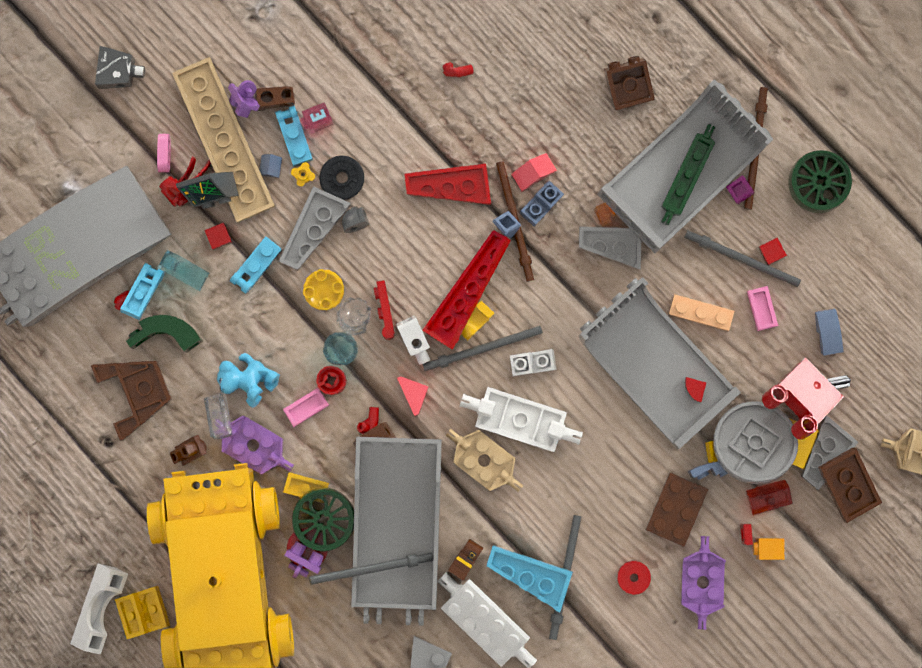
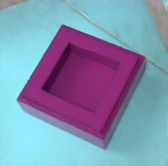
[726,175,755,204]

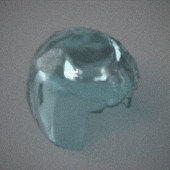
[323,332,358,366]

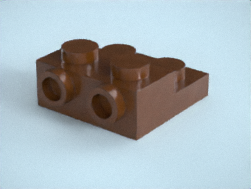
[604,56,655,111]

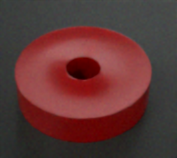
[617,561,651,595]

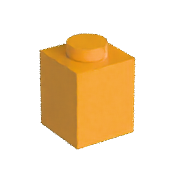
[752,538,785,560]

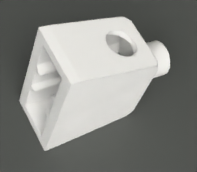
[396,316,430,365]

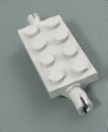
[459,387,583,452]
[437,572,537,668]

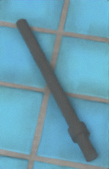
[684,230,801,287]
[422,326,543,371]
[549,515,582,640]
[309,553,433,585]

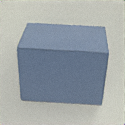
[260,154,282,178]
[492,211,521,238]

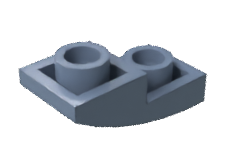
[520,181,564,227]
[815,308,844,356]
[688,462,728,480]

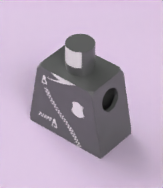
[95,46,145,89]

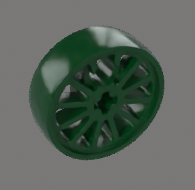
[788,150,852,213]
[292,488,354,552]

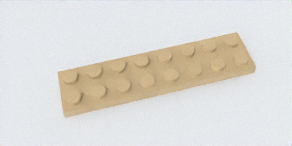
[172,57,275,223]

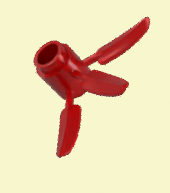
[159,156,211,207]

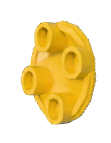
[303,269,344,310]

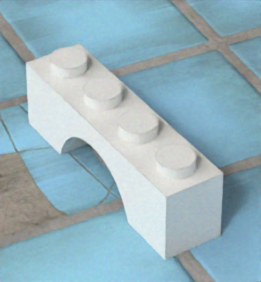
[70,563,128,654]

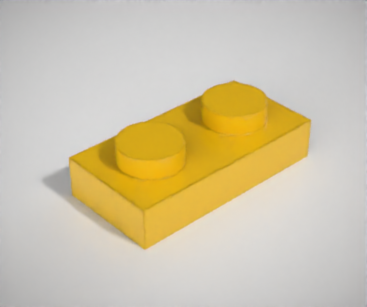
[283,472,329,503]

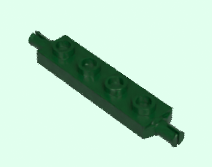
[661,124,716,225]

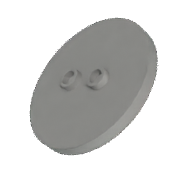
[713,402,798,484]

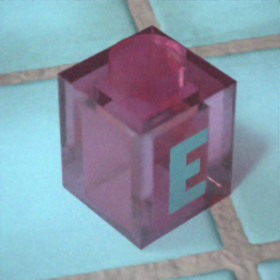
[301,102,334,134]

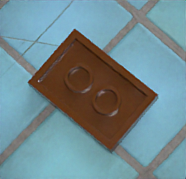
[818,447,882,523]
[645,473,709,547]

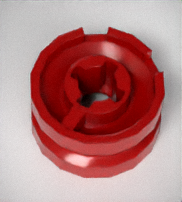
[316,366,347,395]

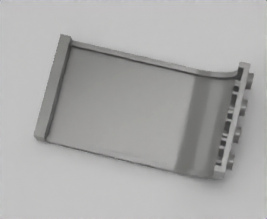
[597,79,773,253]
[579,277,741,449]

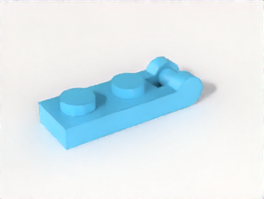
[275,105,313,166]
[230,236,282,294]
[120,263,165,320]

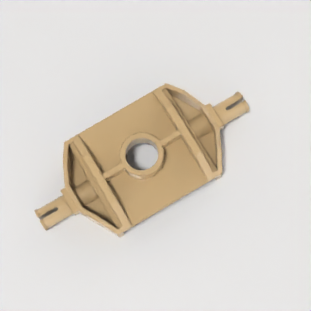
[881,428,922,475]
[446,429,523,492]

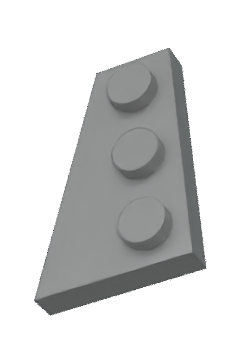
[801,415,858,490]

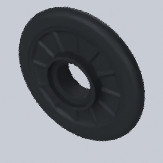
[319,155,364,200]

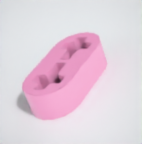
[157,134,171,173]

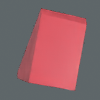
[511,153,557,192]
[397,376,429,417]

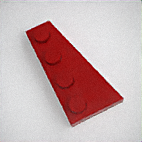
[404,164,491,205]

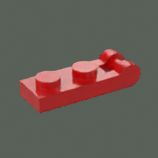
[374,280,395,340]

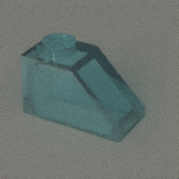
[157,250,209,291]

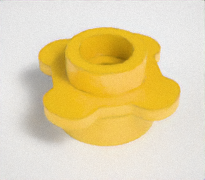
[291,162,315,187]

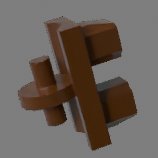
[170,434,207,466]

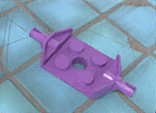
[211,416,294,475]
[681,536,726,630]

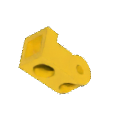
[461,301,495,341]

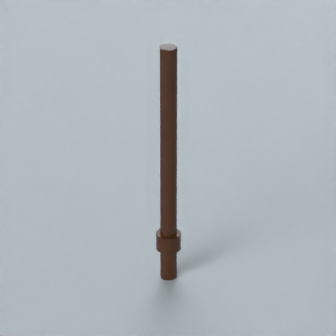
[744,87,768,210]
[496,161,534,282]

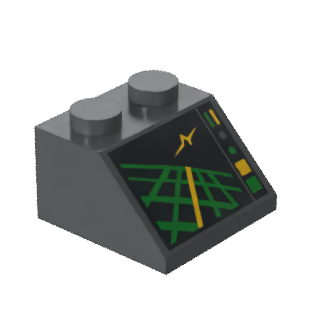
[176,172,239,209]

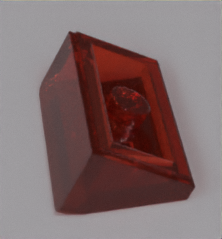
[746,480,793,515]

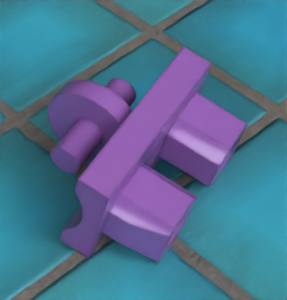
[228,80,260,118]
[284,541,324,579]

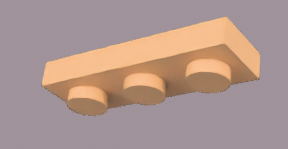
[668,294,734,331]

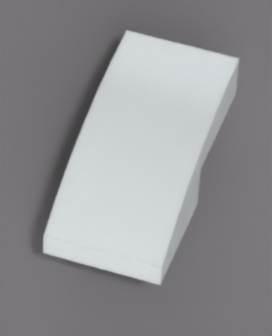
[510,349,557,376]

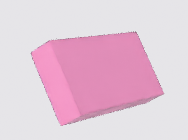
[747,286,778,331]
[283,388,329,427]

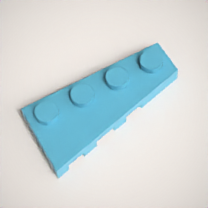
[487,546,573,613]

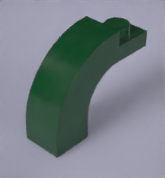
[126,315,203,353]

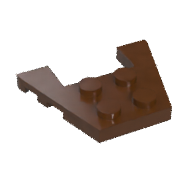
[91,361,172,441]

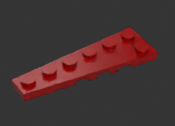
[422,230,511,350]

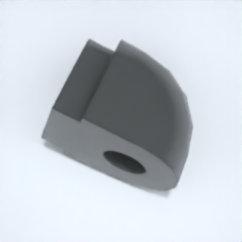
[342,206,370,233]

